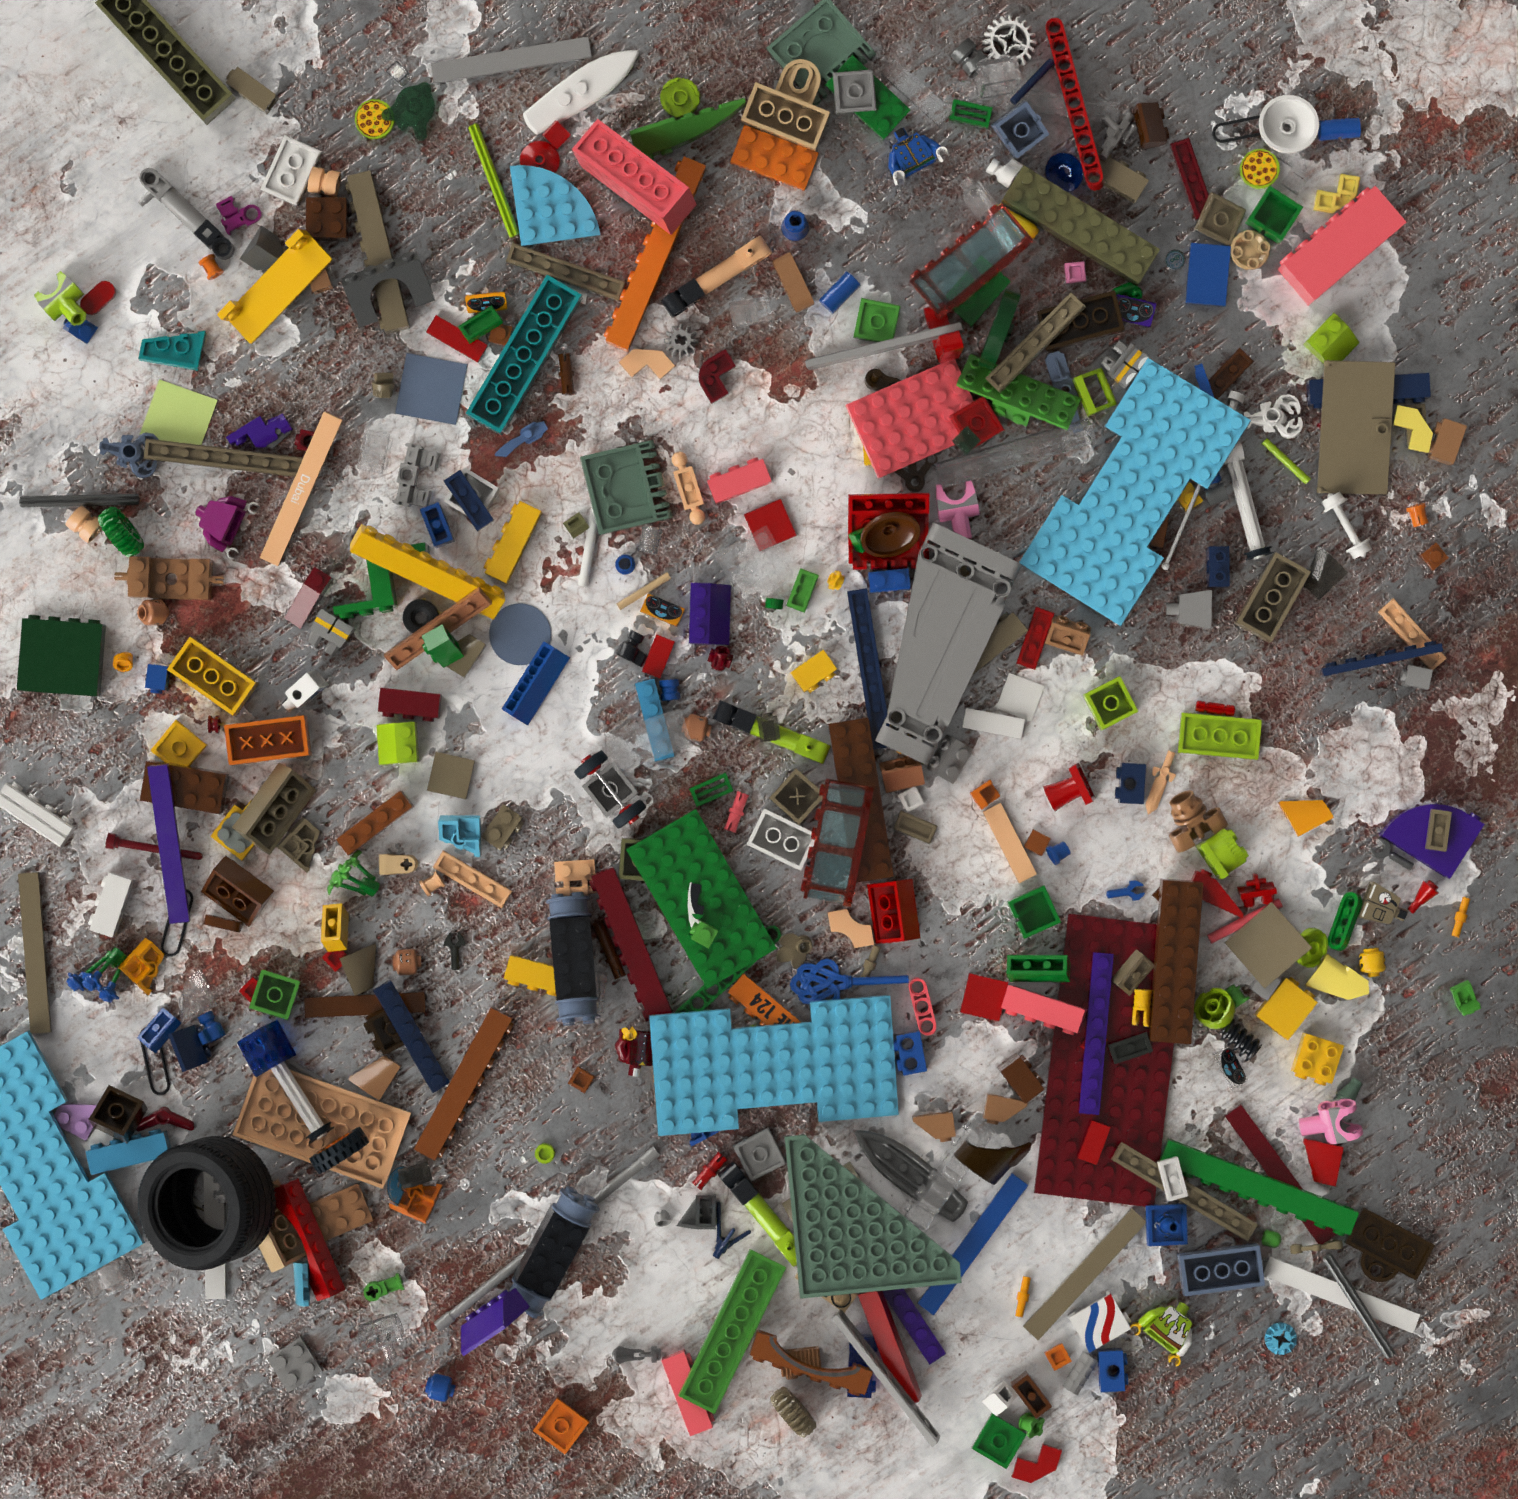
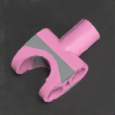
[936,479,980,539]
[1299,1099,1363,1144]

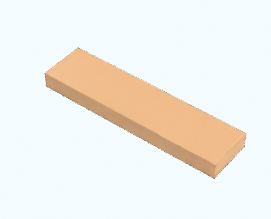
[1378,598,1447,670]
[983,803,1037,883]
[433,850,512,908]

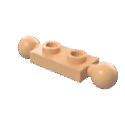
[672,452,705,525]

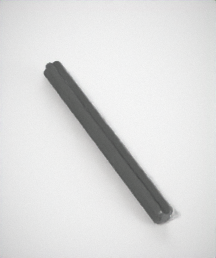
[19,494,140,507]
[1322,1253,1395,1359]

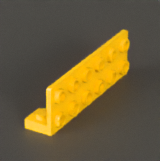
[217,229,333,344]

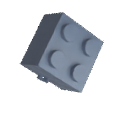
[991,101,1049,158]

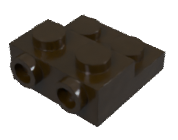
[363,1009,404,1055]

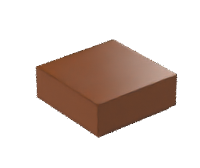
[1024,829,1051,856]
[568,1066,595,1094]

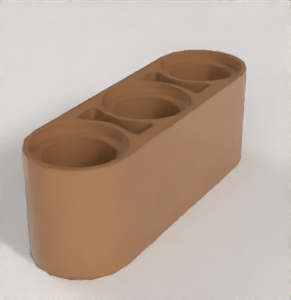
[772,252,814,313]

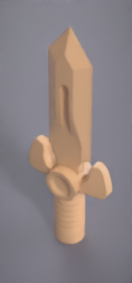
[1145,750,1176,815]

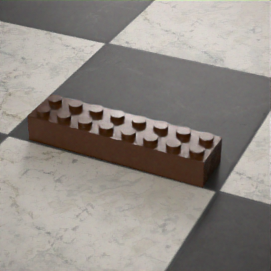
[828,718,894,883]
[1148,878,1203,1044]

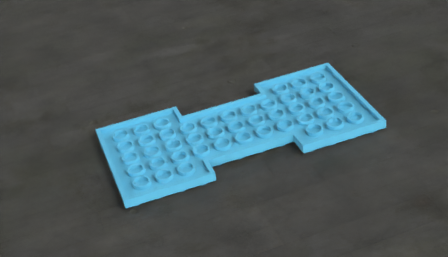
[1019,358,1251,626]
[649,995,899,1136]
[0,1030,145,1300]

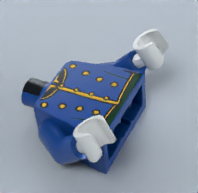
[888,127,950,185]

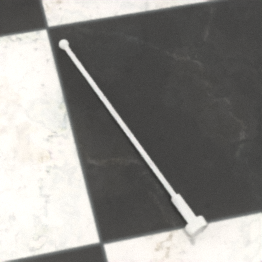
[1162,391,1245,570]

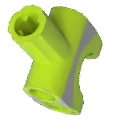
[34,271,86,326]

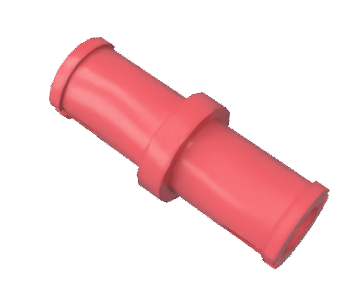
[724,791,749,833]

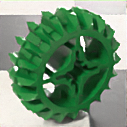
[98,506,144,557]

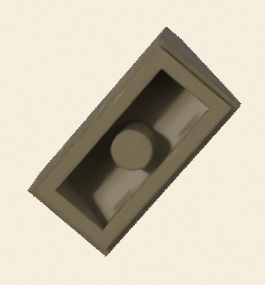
[1111,950,1154,996]

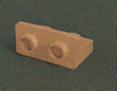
[1045,615,1091,656]

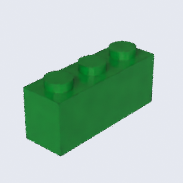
[1006,955,1071,982]

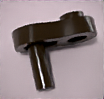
[864,369,901,391]

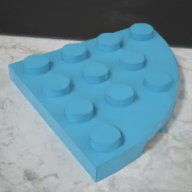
[510,165,601,246]

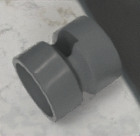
[950,38,988,77]

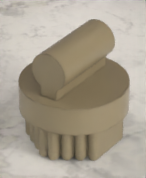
[372,372,395,398]

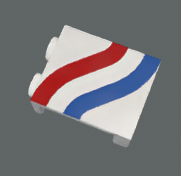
[1067,1291,1131,1353]

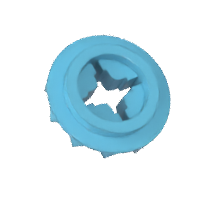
[1265,1322,1297,1355]

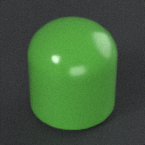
[1261,1229,1281,1248]

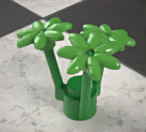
[327,850,380,897]

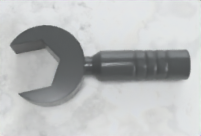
[1369,838,1414,870]

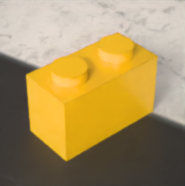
[790,650,837,693]
[321,903,349,952]

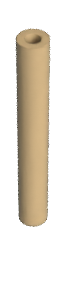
[616,572,671,610]

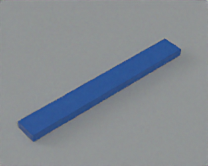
[917,1173,1028,1315]

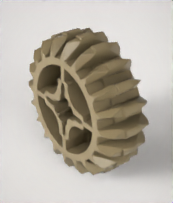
[770,1387,817,1438]

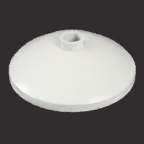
[1258,95,1319,154]

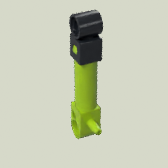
[712,700,831,765]
[718,1161,797,1267]

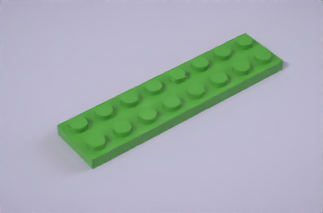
[678,1249,786,1414]

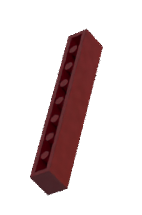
[589,866,673,1022]

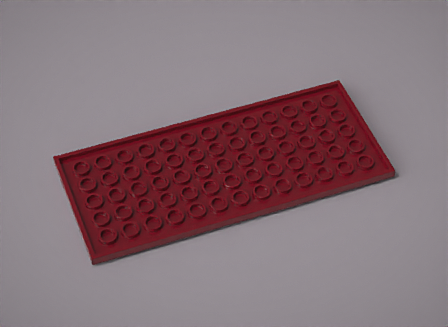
[1034,913,1174,1207]

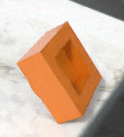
[1044,1343,1072,1371]

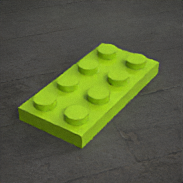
[1177,713,1262,760]

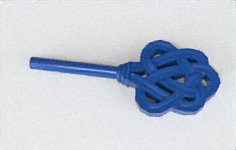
[790,958,909,1004]

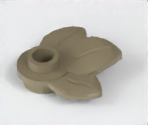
[776,933,812,969]

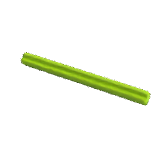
[468,124,519,237]

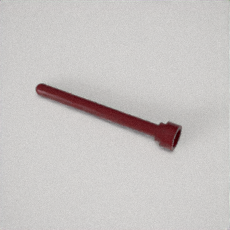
[105,833,203,860]

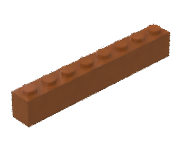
[414,1006,514,1161]

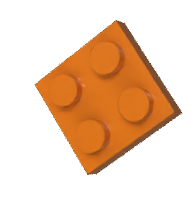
[533,1397,589,1454]

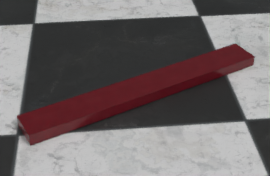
[1225,1104,1336,1244]

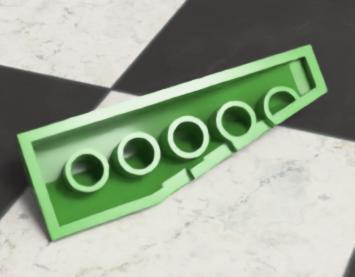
[629,98,746,160]

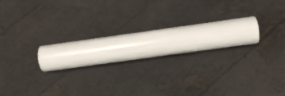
[578,507,598,587]

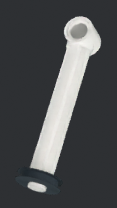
[1224,441,1274,560]
[250,1032,334,1143]

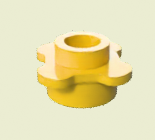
[827,570,845,590]

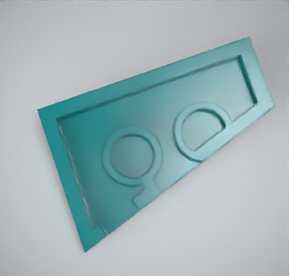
[138,331,206,371]

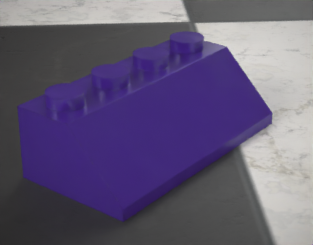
[461,1288,530,1356]

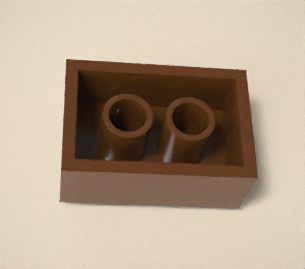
[997,1053,1045,1104]

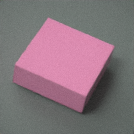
[1064,261,1086,284]

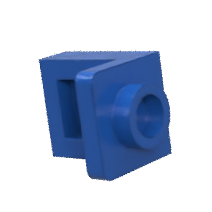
[63,319,98,344]

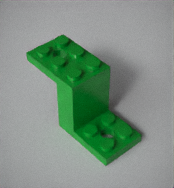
[333,542,430,620]

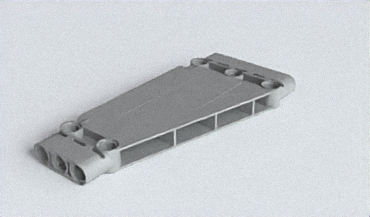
[875,523,1022,766]

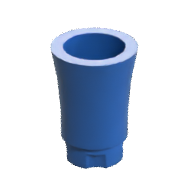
[781,211,809,241]

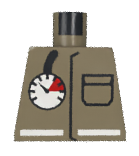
[1358,881,1408,924]

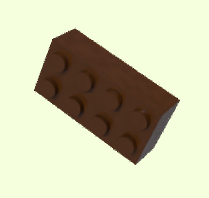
[140,759,229,814]

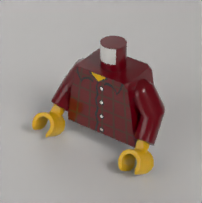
[615,1027,653,1077]

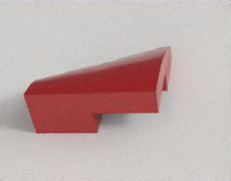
[1303,1138,1344,1187]

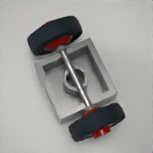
[574,750,646,829]

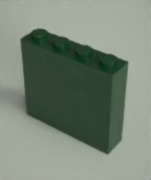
[16,615,106,697]

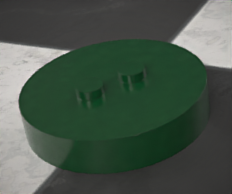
[978,289,1021,370]

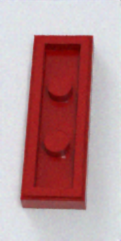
[426,315,488,363]
[1016,607,1055,670]

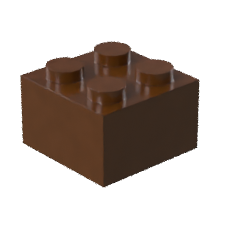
[306,197,349,241]

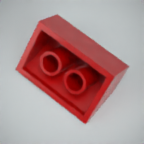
[867,879,921,944]

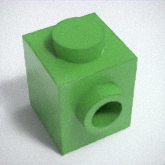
[689,920,718,949]

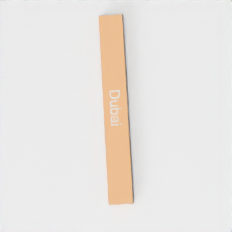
[260,411,343,566]

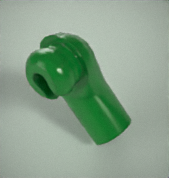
[1112,282,1143,299]

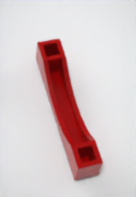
[274,1178,346,1301]

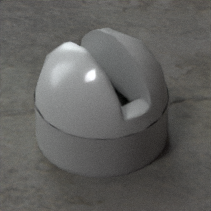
[654,1210,671,1227]

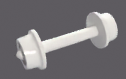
[1322,491,1372,559]

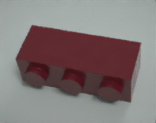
[378,688,442,722]

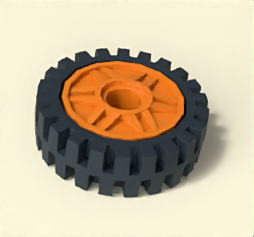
[309,1127,369,1174]

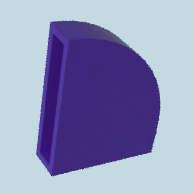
[1379,804,1485,879]

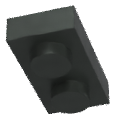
[1108,1032,1153,1064]

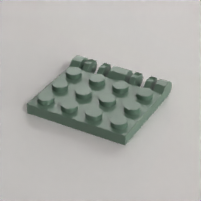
[766,0,876,106]
[580,440,673,535]

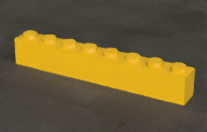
[350,524,505,620]

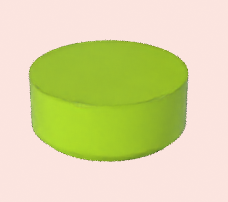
[535,1143,555,1164]

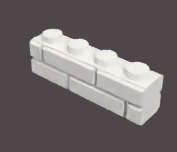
[0,782,76,847]

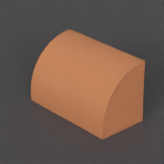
[879,756,925,793]

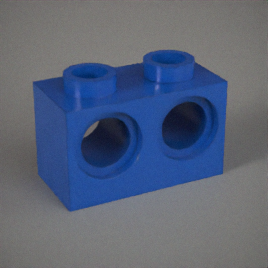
[893,1030,927,1076]

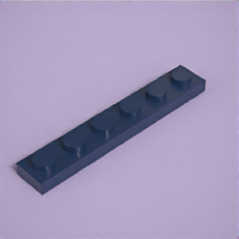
[1321,641,1443,677]
[373,980,450,1093]

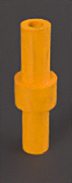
[1452,897,1470,938]
[1015,1276,1031,1317]

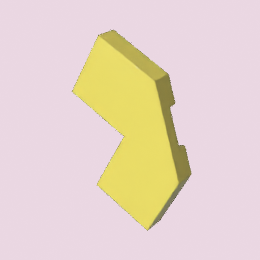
[1313,174,1360,214]
[1393,405,1433,453]

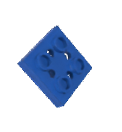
[1145,1203,1188,1246]

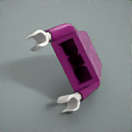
[195,496,259,560]

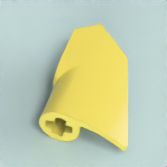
[1305,954,1369,1000]

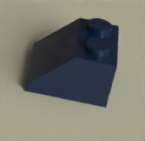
[168,1024,212,1072]

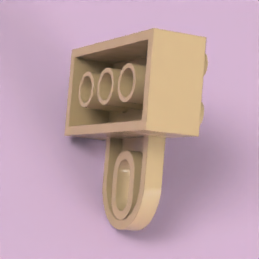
[741,59,831,151]

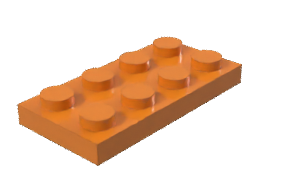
[730,125,819,191]

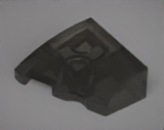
[1303,546,1348,601]

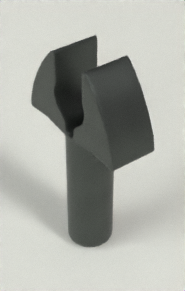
[443,932,466,970]

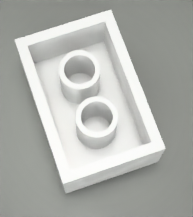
[746,809,818,871]

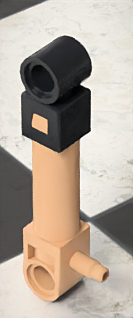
[661,235,772,318]

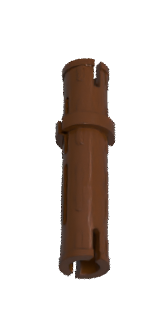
[591,920,626,980]

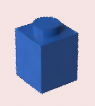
[145,664,170,694]

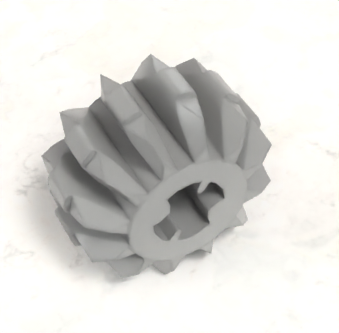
[664,324,698,359]

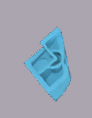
[438,815,481,857]
[293,1261,310,1307]

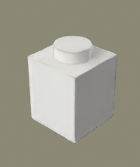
[982,1381,1018,1416]

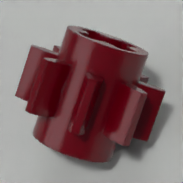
[707,646,734,671]

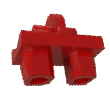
[1237,873,1277,908]

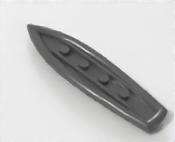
[855,1130,968,1222]

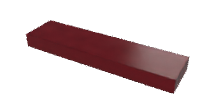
[1170,137,1209,220]

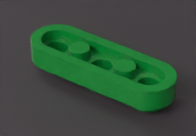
[1328,892,1362,951]

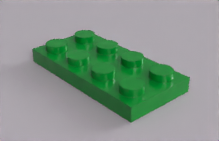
[825,55,910,140]

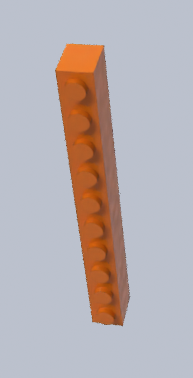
[604,156,706,352]

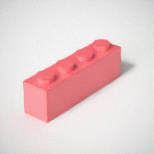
[1001,985,1087,1035]
[661,1349,715,1436]

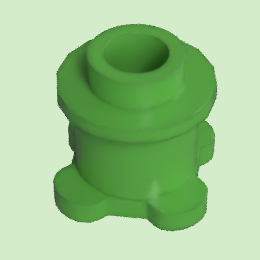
[1225,984,1250,1008]
[1019,1412,1045,1438]

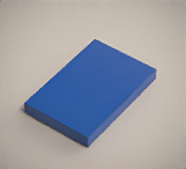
[1185,243,1231,307]

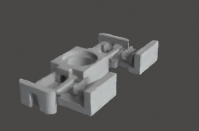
[392,443,440,507]

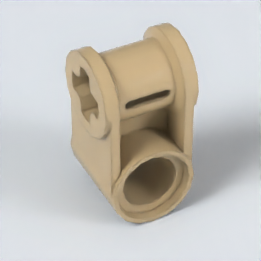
[379,854,418,875]

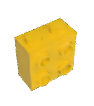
[1291,1032,1344,1086]

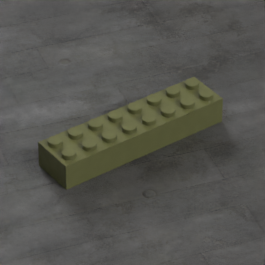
[95,0,236,125]
[1001,165,1160,286]

